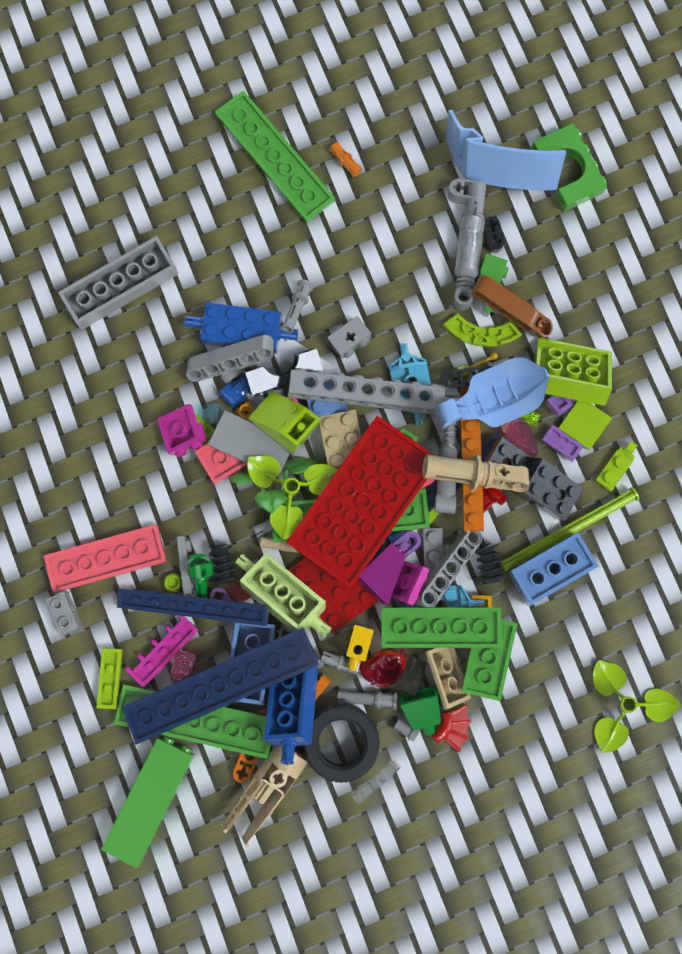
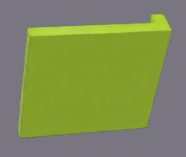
[559,400,612,450]

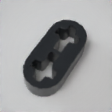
[483,217,504,253]

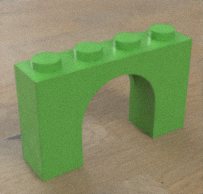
[531,124,607,212]

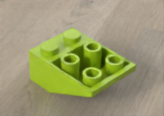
[248,391,320,454]

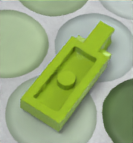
[595,441,638,492]

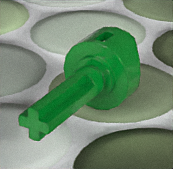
[187,554,214,598]

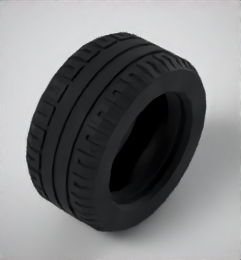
[303,703,380,783]

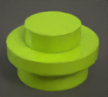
[164,573,183,593]

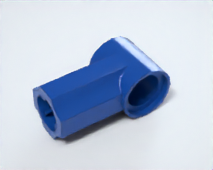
[219,376,248,408]

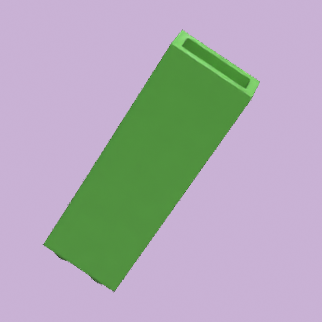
[101,735,195,868]

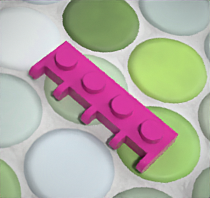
[125,615,199,688]

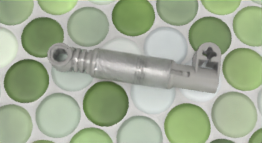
[448,179,486,311]

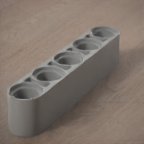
[186,335,274,382]
[415,531,482,608]

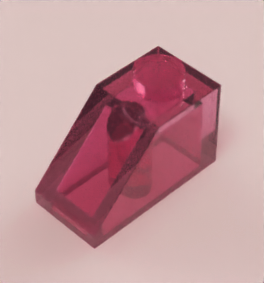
[502,418,539,457]

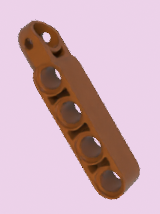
[471,275,553,338]

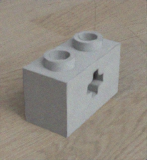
[327,316,371,360]
[45,592,84,636]

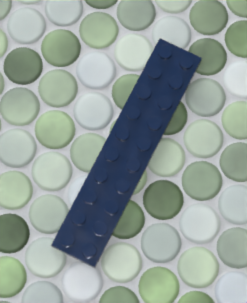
[122,627,320,745]

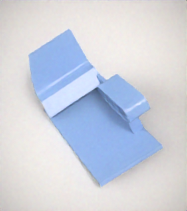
[446,110,566,190]

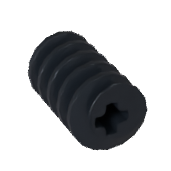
[475,543,504,585]
[208,544,238,586]

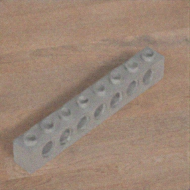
[288,368,445,414]

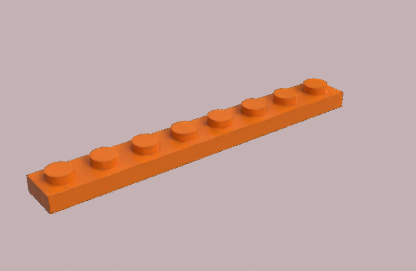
[460,386,484,532]

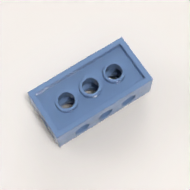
[508,532,599,606]

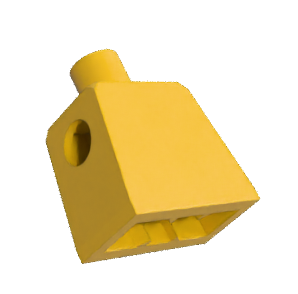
[346,625,374,672]

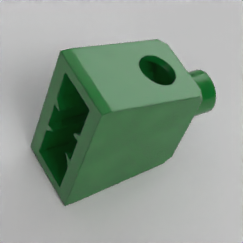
[400,686,441,735]

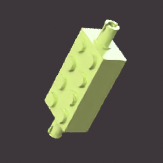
[235,552,332,638]

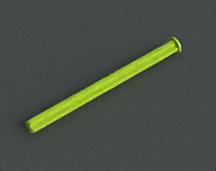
[500,487,639,571]

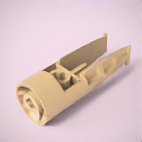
[220,747,308,847]

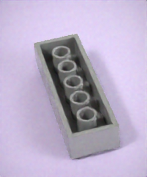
[58,236,179,330]

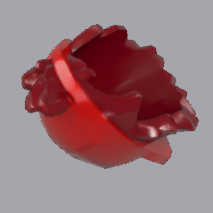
[359,648,407,689]

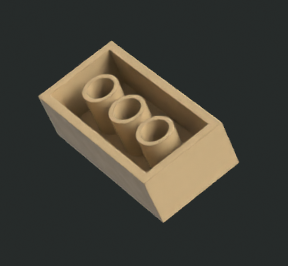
[319,410,361,469]

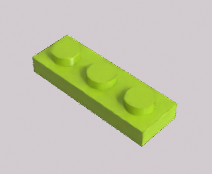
[96,648,123,709]

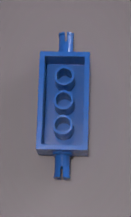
[184,302,299,354]
[264,667,318,765]

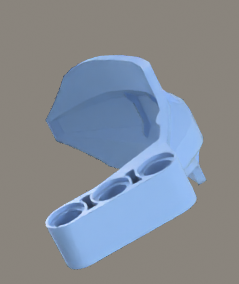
[434,357,549,428]

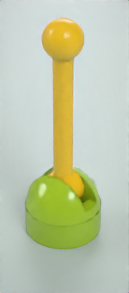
[455,353,498,380]

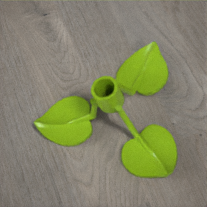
[248,455,338,540]
[593,660,681,753]

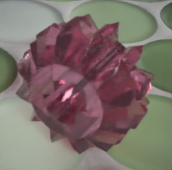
[170,651,196,683]

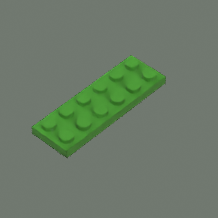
[381,608,502,648]

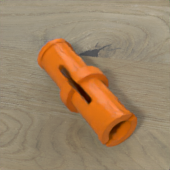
[329,142,362,177]

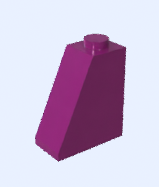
[358,543,406,606]

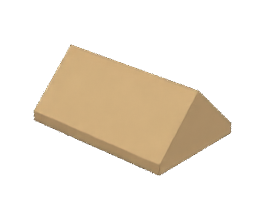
[423,648,471,710]

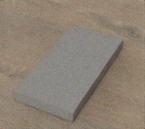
[208,411,290,478]

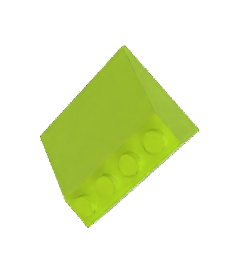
[534,337,612,406]

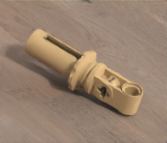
[422,454,529,492]

